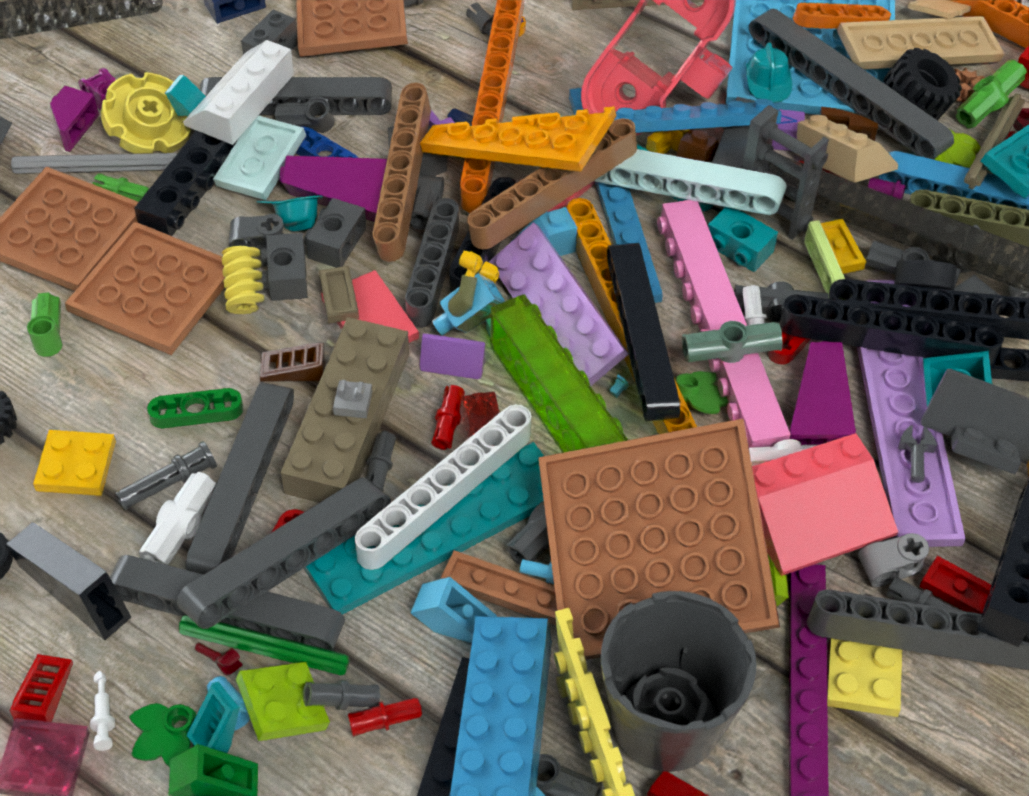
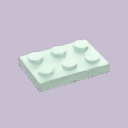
[213,116,306,200]

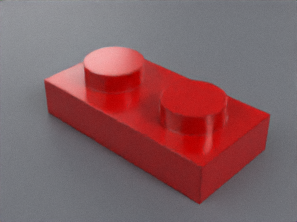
[919,555,991,614]

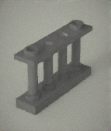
[742,105,829,240]

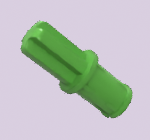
[93,173,149,202]

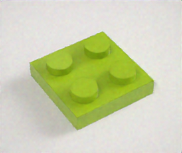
[236,662,330,741]

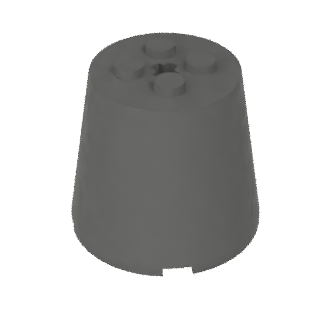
[601,591,756,772]

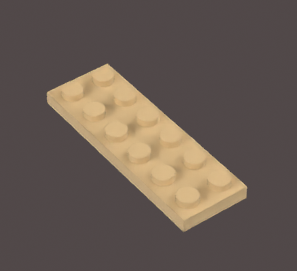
[837,16,1004,69]

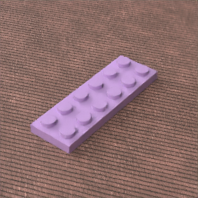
[489,222,629,394]

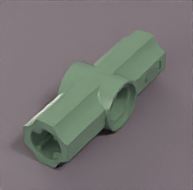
[682,321,783,363]

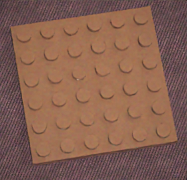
[538,419,780,660]

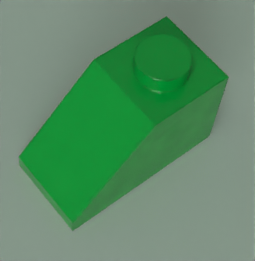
[168,744,258,796]

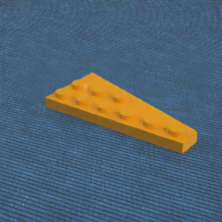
[420,106,616,172]

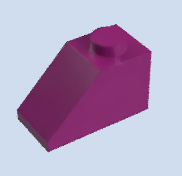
[50,85,99,152]

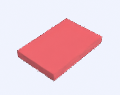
[321,270,419,343]

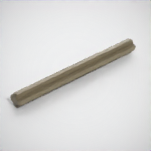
[964,94,1025,189]

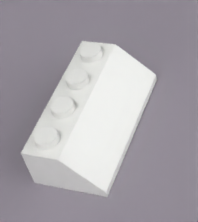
[183,40,294,145]

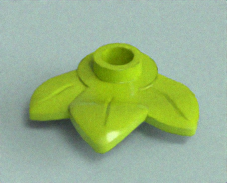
[934,128,981,168]

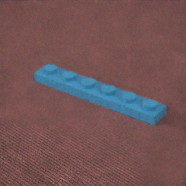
[614,99,782,133]

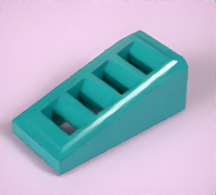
[187,682,240,753]

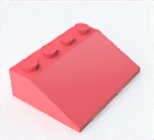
[752,433,898,576]

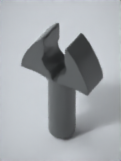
[898,425,937,483]

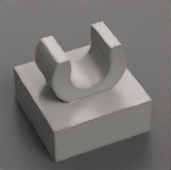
[333,380,373,419]

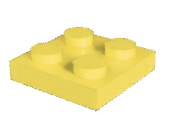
[827,638,902,717]

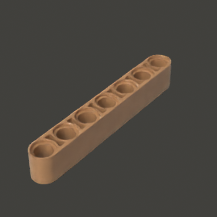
[373,82,431,262]
[467,118,637,249]

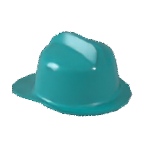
[746,42,792,103]
[257,195,323,231]

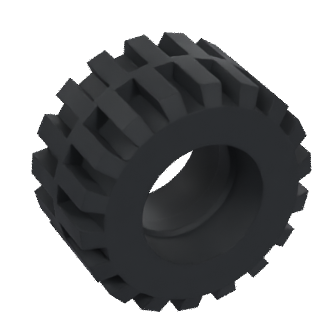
[883,48,962,121]

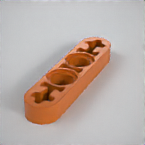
[792,3,891,29]

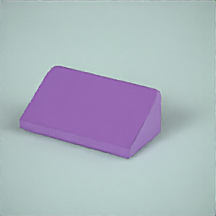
[420,333,485,379]

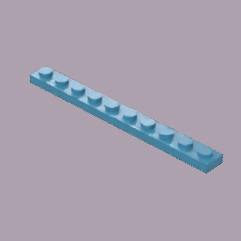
[569,88,663,303]

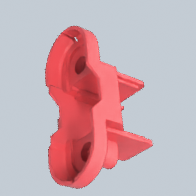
[581,0,736,136]

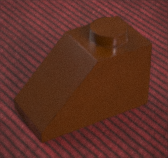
[676,129,719,163]

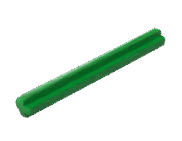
[179,614,349,675]

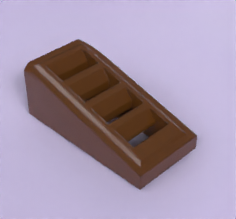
[260,343,325,382]

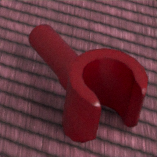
[195,643,243,676]

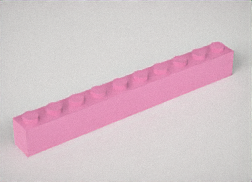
[657,200,791,448]

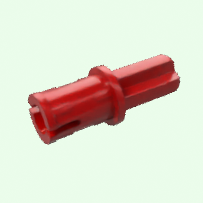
[348,698,422,737]

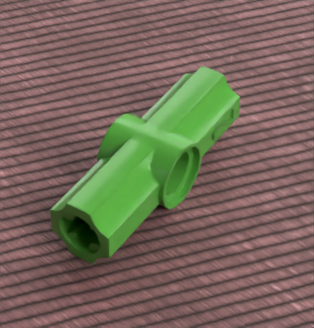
[955,60,1027,128]

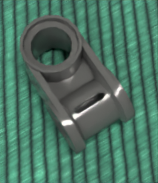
[229,214,284,254]

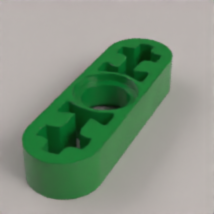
[147,388,244,429]

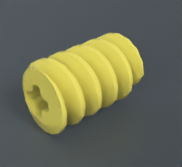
[221,246,264,314]

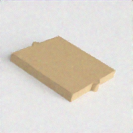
[908,0,971,19]

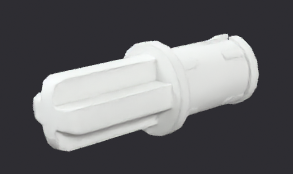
[743,285,767,326]

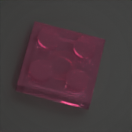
[0,718,90,796]

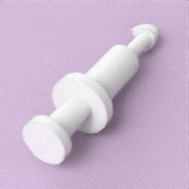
[90,671,115,751]

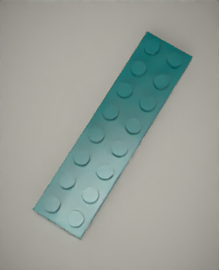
[304,442,544,615]

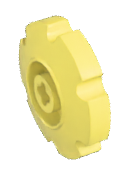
[101,72,191,153]

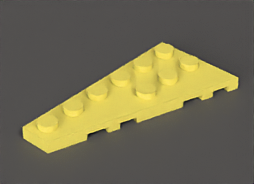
[554,608,635,796]

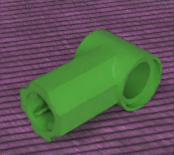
[27,292,63,357]

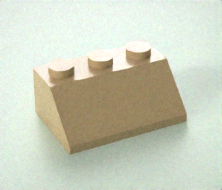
[795,115,898,183]

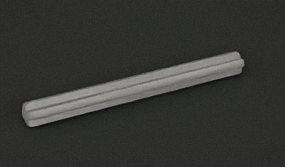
[11,152,178,174]

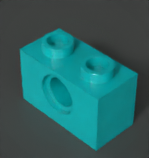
[708,207,778,272]

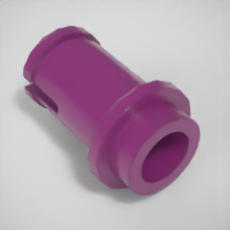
[866,177,906,203]

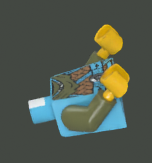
[432,251,509,336]

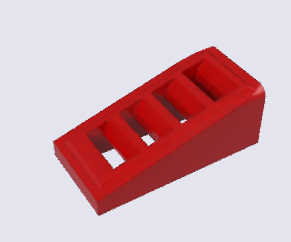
[10,654,73,727]

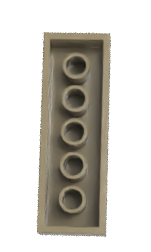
[280,317,410,503]

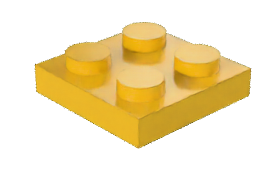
[33,430,116,496]

